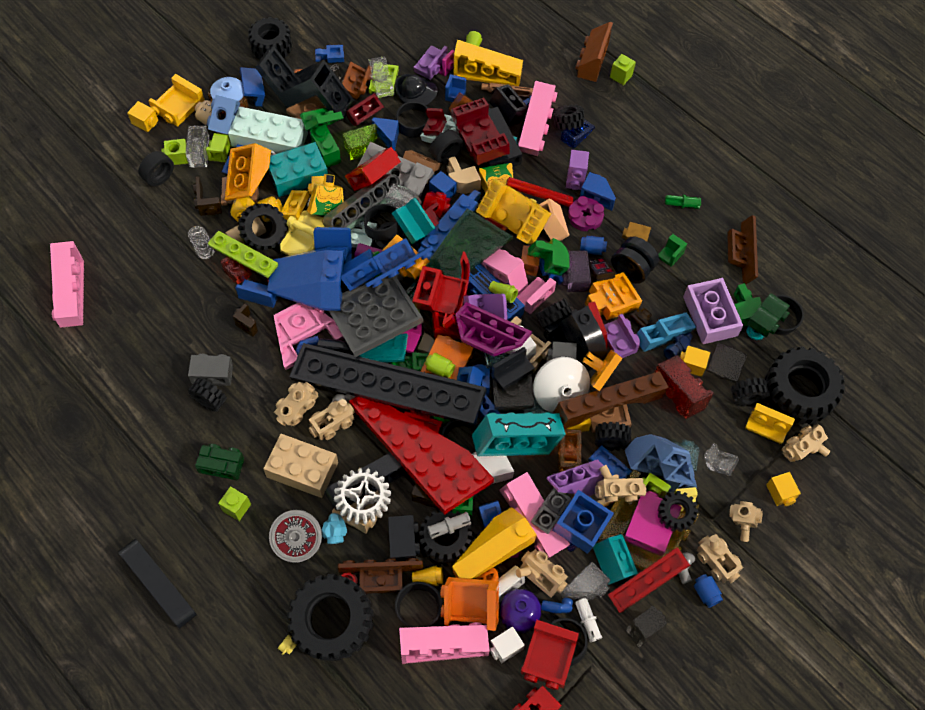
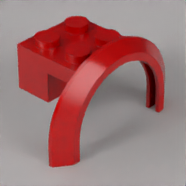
[412,251,470,329]

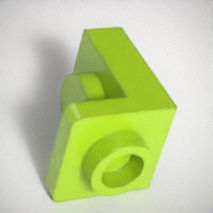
[642,473,671,499]

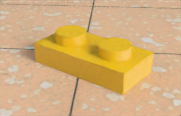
[281,190,310,221]

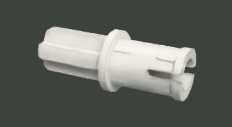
[576,598,602,643]

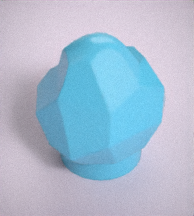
[322,513,347,544]

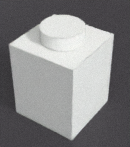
[489,627,525,664]

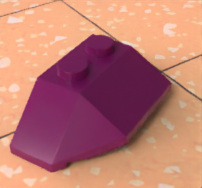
[456,302,532,356]

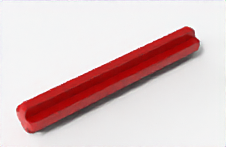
[506,177,574,207]

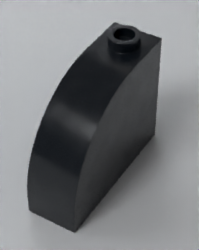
[558,306,607,371]

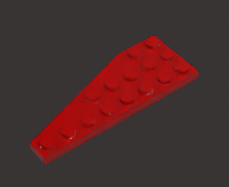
[349,397,494,515]

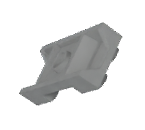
[357,142,434,203]

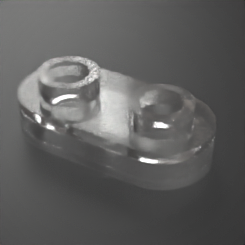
[188,226,215,259]

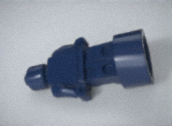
[663,333,693,361]

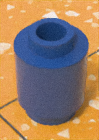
[580,236,607,256]
[694,574,723,608]

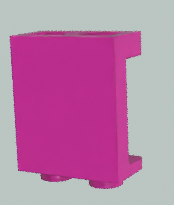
[624,491,682,556]

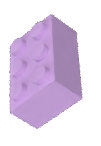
[683,278,743,344]

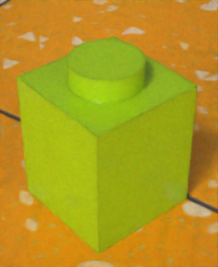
[610,54,636,85]
[218,486,251,521]

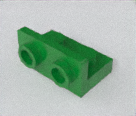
[300,108,343,131]

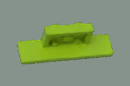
[208,231,278,278]

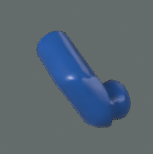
[296,336,319,355]
[541,598,573,613]

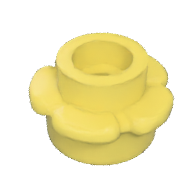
[278,634,297,655]

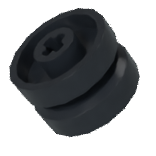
[611,236,659,284]

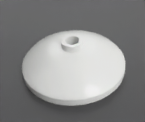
[533,357,590,413]

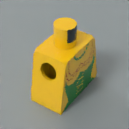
[479,163,513,193]
[307,174,344,216]

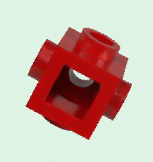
[422,192,451,218]

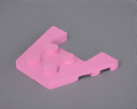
[274,303,344,370]

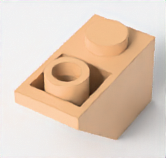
[539,198,570,241]

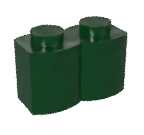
[747,293,790,337]

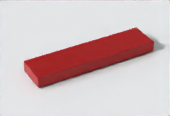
[608,547,691,613]

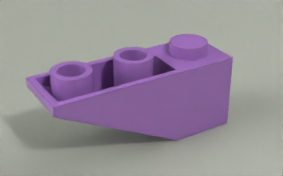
[547,459,604,496]

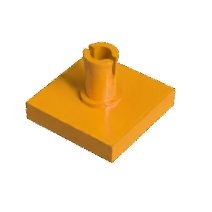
[582,350,622,391]

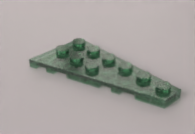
[406,208,513,301]

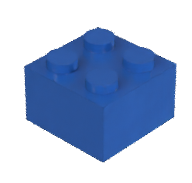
[552,490,614,554]

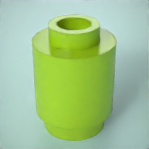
[425,353,455,378]

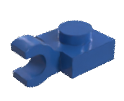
[315,45,344,63]

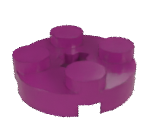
[568,196,604,231]

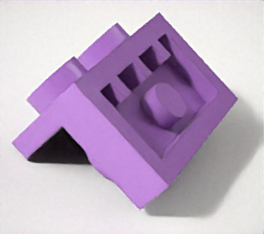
[414,45,448,80]
[604,314,640,358]

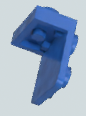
[313,227,352,265]

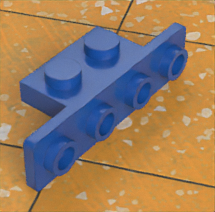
[365,238,434,288]

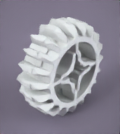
[334,468,391,525]

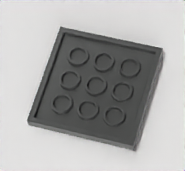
[329,273,424,357]

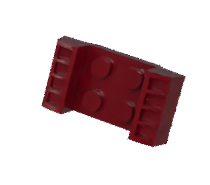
[451,97,510,165]

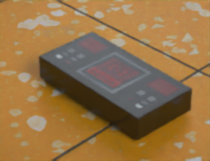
[586,257,615,281]

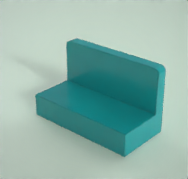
[392,198,435,244]
[593,534,638,585]

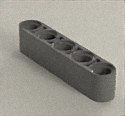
[323,174,400,228]

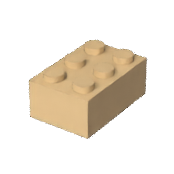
[264,434,338,498]

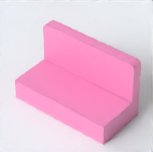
[517,277,556,314]

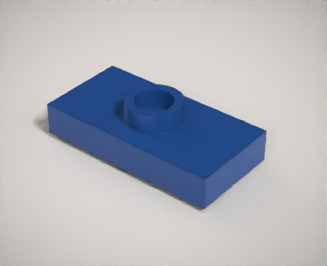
[588,445,632,479]

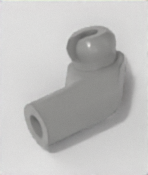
[678,552,695,584]

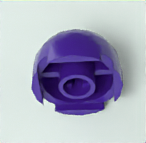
[499,589,541,633]

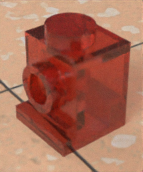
[221,256,252,284]

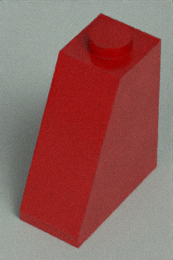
[345,147,401,191]

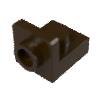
[233,304,258,337]

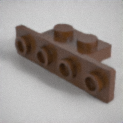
[727,215,758,284]
[338,558,423,594]

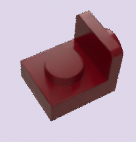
[423,108,447,136]

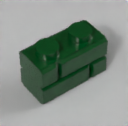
[195,444,244,481]

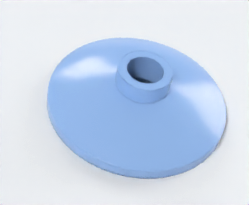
[210,77,244,102]

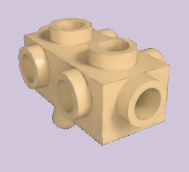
[274,382,318,426]
[308,399,355,440]
[782,424,830,462]
[595,465,646,502]
[730,501,763,542]
[697,534,743,584]
[516,549,568,597]

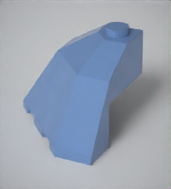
[625,434,697,494]

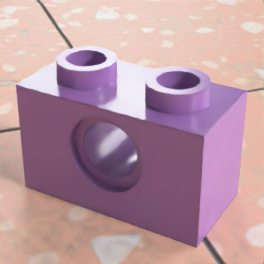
[566,150,589,190]

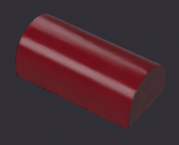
[346,93,384,126]

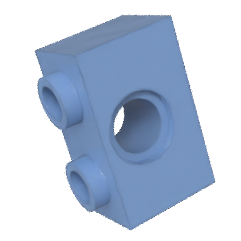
[207,95,240,136]

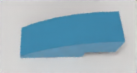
[637,312,696,352]

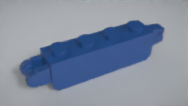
[417,189,481,267]

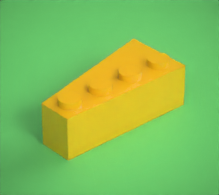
[454,40,523,86]

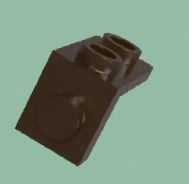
[193,176,222,216]

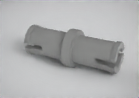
[427,512,471,539]

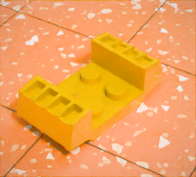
[476,179,552,245]

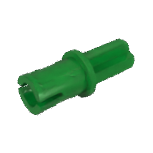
[665,194,701,209]

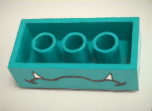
[472,412,566,456]

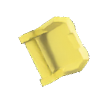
[279,210,325,256]

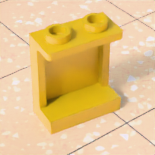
[148,74,205,127]

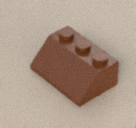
[576,22,613,82]

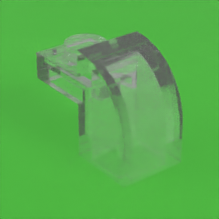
[368,56,394,98]
[385,183,421,209]

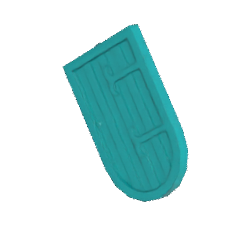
[360,333,408,362]

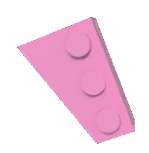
[468,240,529,296]

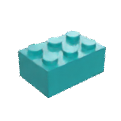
[268,142,328,197]

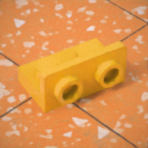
[745,403,795,444]

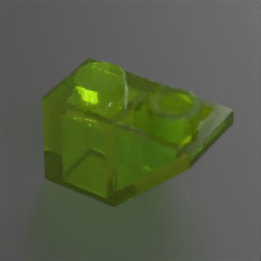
[343,124,377,160]

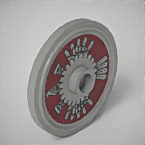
[269,510,322,562]

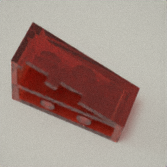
[655,355,714,419]

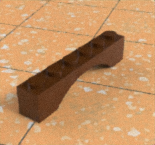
[553,371,669,429]

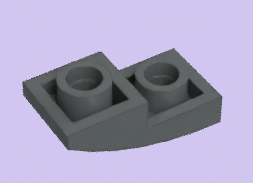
[531,487,572,534]

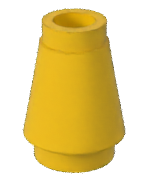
[412,565,444,587]

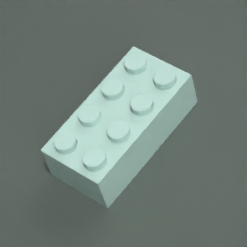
[228,107,308,154]

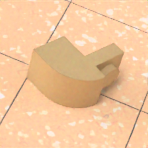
[446,156,481,194]

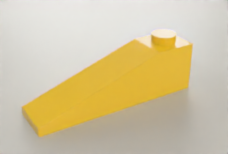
[452,507,537,579]

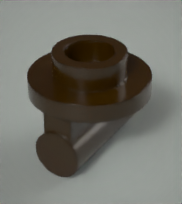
[630,308,652,328]

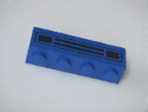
[457,257,525,322]

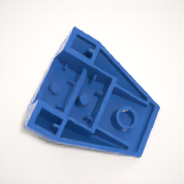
[267,246,348,311]

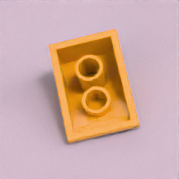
[224,143,271,201]

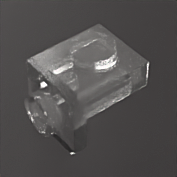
[704,443,739,476]

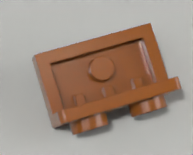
[342,62,372,100]

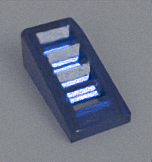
[561,120,595,149]

